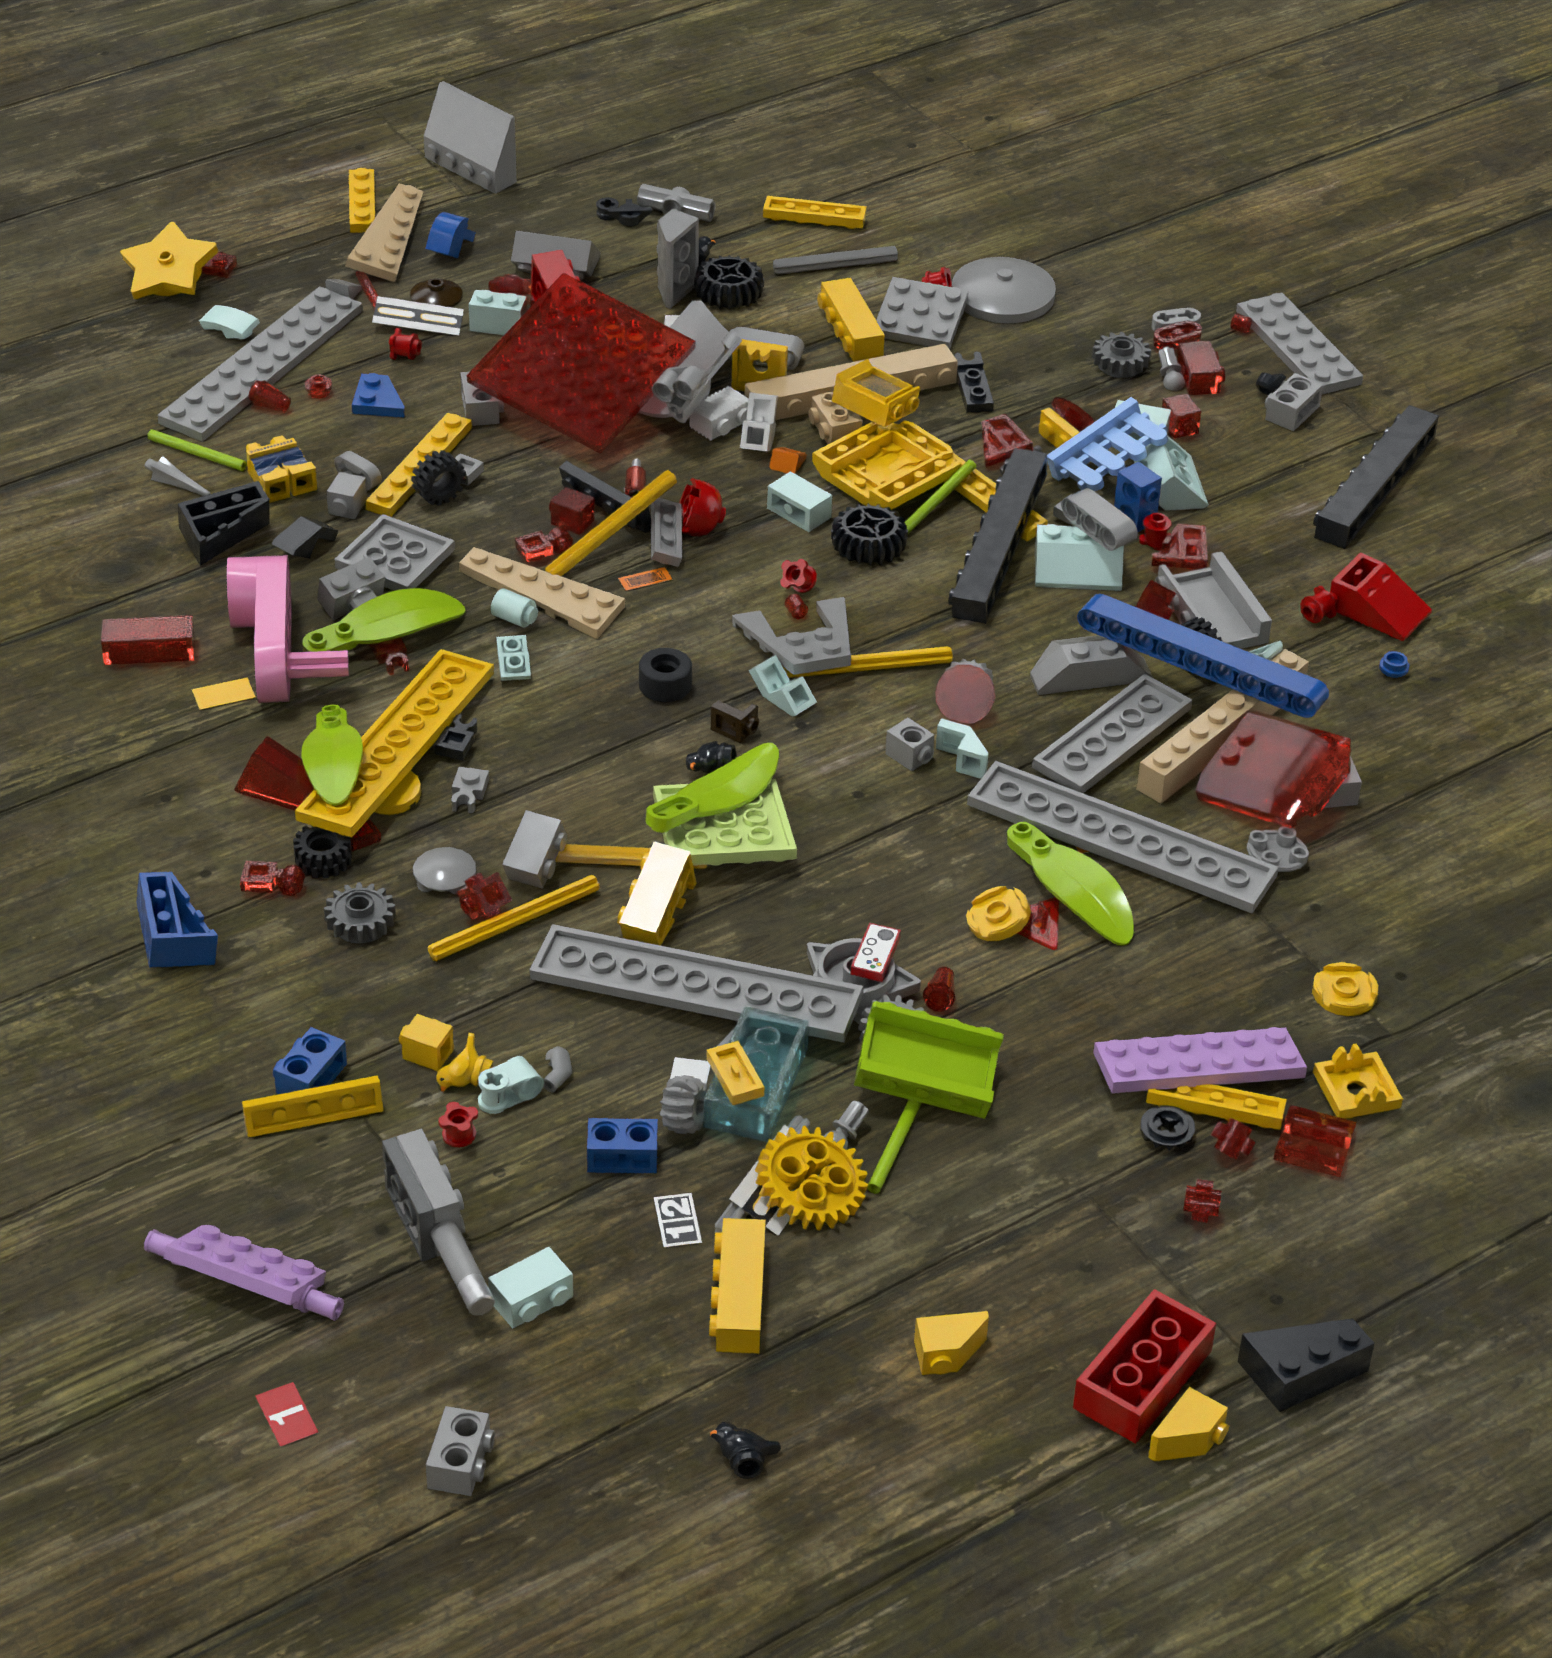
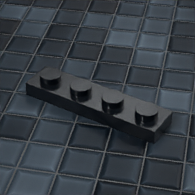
[559,461,651,533]

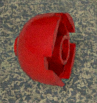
[679,478,726,536]

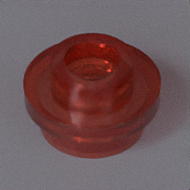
[305,374,332,399]

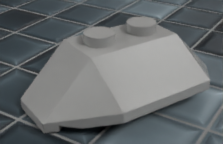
[1030,635,1153,695]

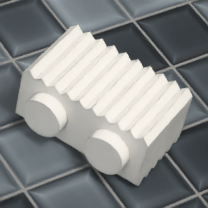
[690,386,749,441]

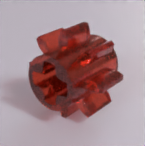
[1211,1117,1256,1160]
[1183,1179,1222,1223]

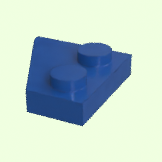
[352,373,405,418]

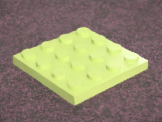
[653,779,797,866]

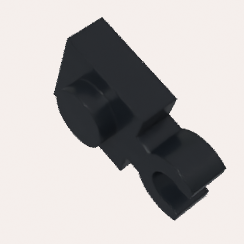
[434,714,477,761]

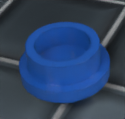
[1379,651,1409,678]

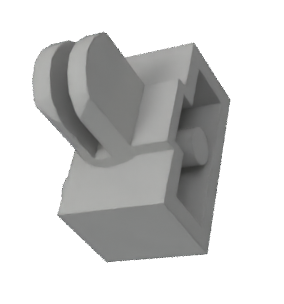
[317,556,385,620]

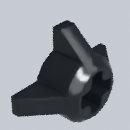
[608,199,652,227]
[1256,372,1286,395]

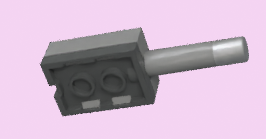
[382,1129,495,1315]

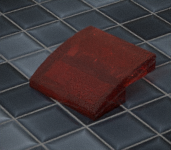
[1273,1105,1357,1177]

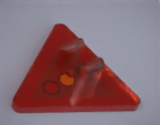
[1017,898,1059,950]

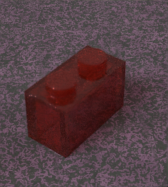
[1177,341,1225,395]

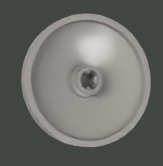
[952,257,1056,323]

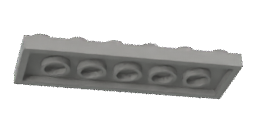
[1236,293,1363,394]
[1032,674,1192,793]

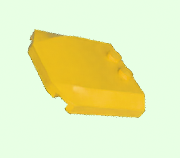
[812,420,960,510]

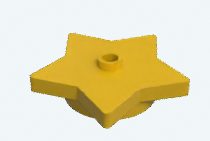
[120,222,219,299]

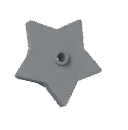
[807,938,921,1024]

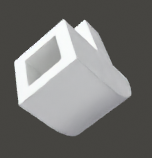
[740,392,778,451]

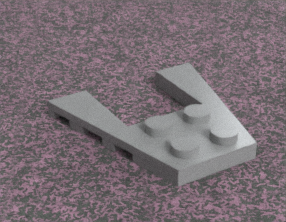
[732,597,851,675]

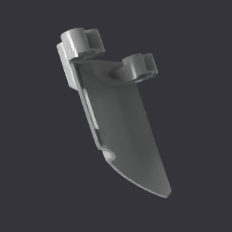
[587,301,742,423]

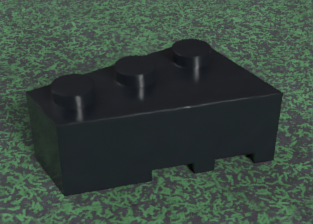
[178,481,270,566]
[1237,1318,1375,1412]

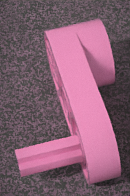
[227,555,349,703]

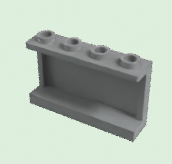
[1155,552,1272,649]

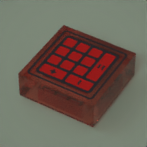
[350,819,381,852]

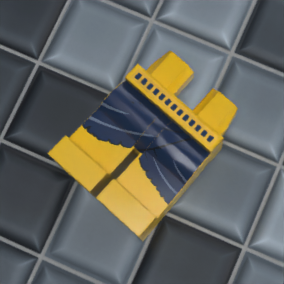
[246,435,317,503]

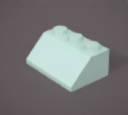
[1134,436,1209,511]
[1035,524,1124,591]

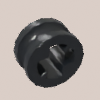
[596,197,619,220]

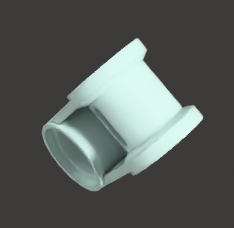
[478,1056,544,1114]

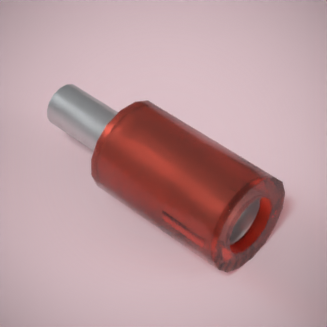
[624,459,646,498]

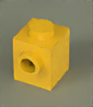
[399,1014,454,1071]

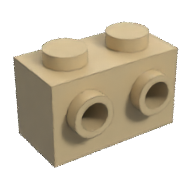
[808,392,863,444]

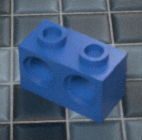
[1114,462,1162,532]
[273,1027,347,1094]
[587,1118,658,1173]

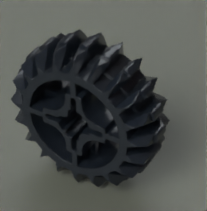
[694,255,764,310]
[831,503,908,566]

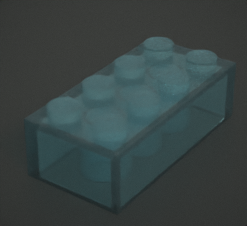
[704,1006,809,1142]

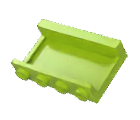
[854,1001,1004,1119]

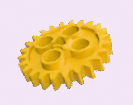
[755,1126,868,1231]

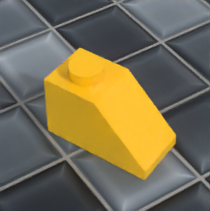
[914,1311,989,1375]
[1148,1387,1229,1461]

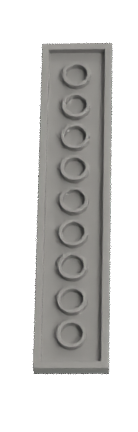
[158,286,363,442]
[967,761,1279,913]
[529,924,864,1042]

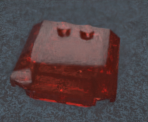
[1196,711,1352,829]

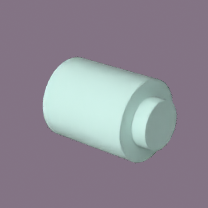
[491,588,538,628]

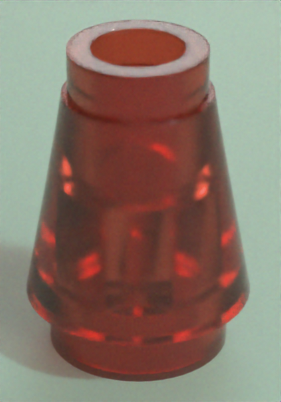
[248,380,291,413]
[923,967,955,1012]

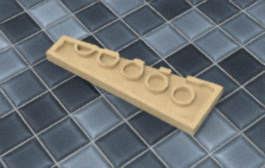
[345,183,423,282]
[459,547,625,639]

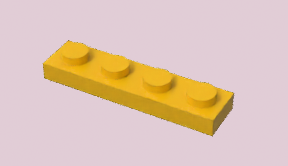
[349,168,375,233]
[763,196,867,229]
[242,1075,384,1138]
[1146,1084,1287,1130]

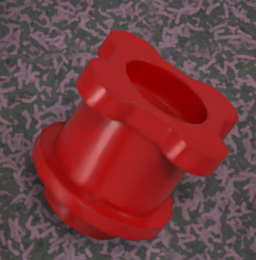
[922,267,952,287]
[389,328,422,360]
[1139,512,1172,550]
[780,559,817,593]
[1300,585,1338,623]
[438,1102,478,1148]

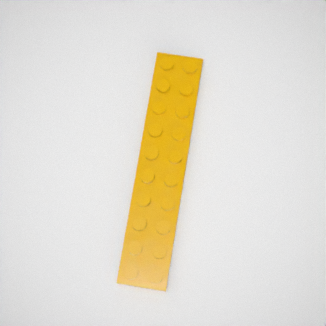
[295,649,494,838]

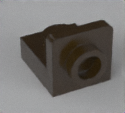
[710,700,760,743]

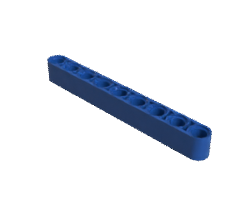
[1077,594,1329,718]

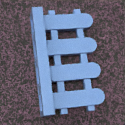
[1047,397,1168,491]

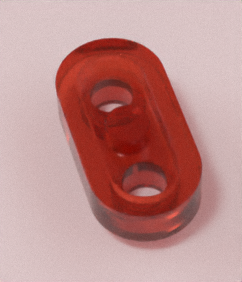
[1153,320,1202,350]

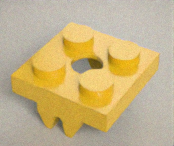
[731,339,788,395]
[1313,1043,1403,1120]

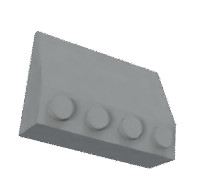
[424,81,517,194]

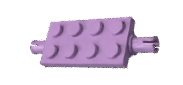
[144,1225,344,1321]

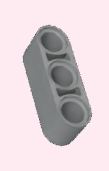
[729,327,805,370]
[1061,488,1138,551]

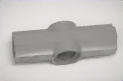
[637,184,716,222]

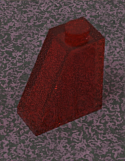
[234,736,314,811]

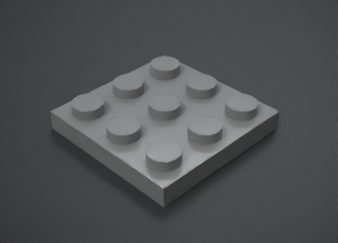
[876,277,969,350]
[334,514,455,591]

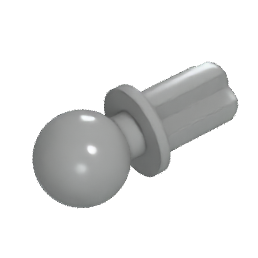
[1158,347,1185,391]
[824,1101,869,1150]

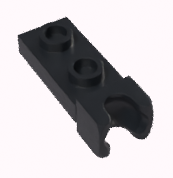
[954,351,994,413]

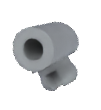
[543,1046,573,1093]

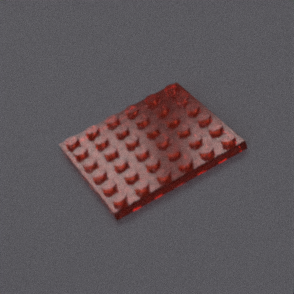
[466,272,696,454]

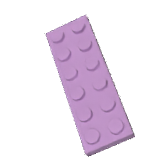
[1093,1027,1307,1093]

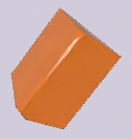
[769,447,807,474]

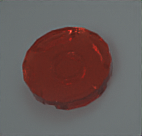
[935,664,995,724]

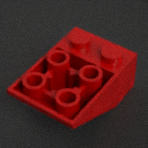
[1330,552,1432,642]

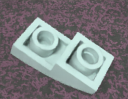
[199,305,260,340]
[496,635,531,681]

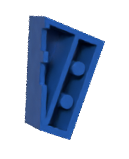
[136,872,218,968]

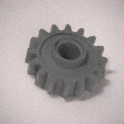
[1092,332,1151,378]
[324,882,396,943]

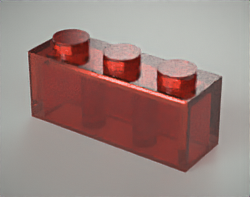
[101,615,195,665]

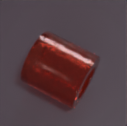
[1230,313,1252,334]
[784,594,808,619]

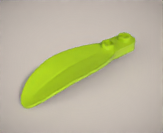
[303,588,466,652]
[301,705,363,806]
[645,743,779,833]
[1007,822,1134,946]

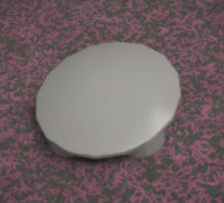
[1246,826,1309,872]
[413,847,476,894]

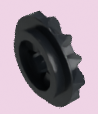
[1140,1105,1195,1151]

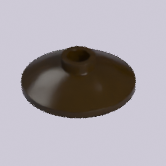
[410,278,463,307]

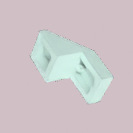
[749,655,817,717]
[936,719,988,779]

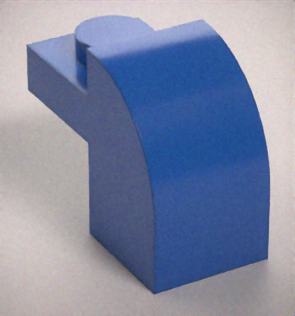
[425,212,476,258]

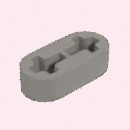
[1151,308,1201,335]
[334,451,382,491]

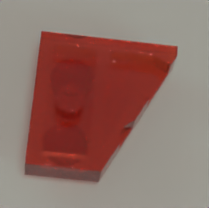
[982,413,1033,467]
[1151,524,1208,569]

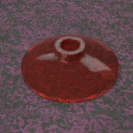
[1052,397,1095,431]

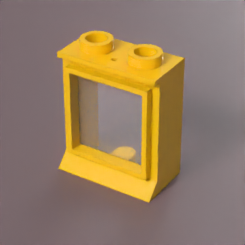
[832,359,920,427]

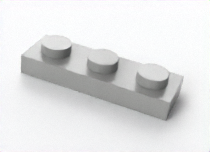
[651,498,682,567]

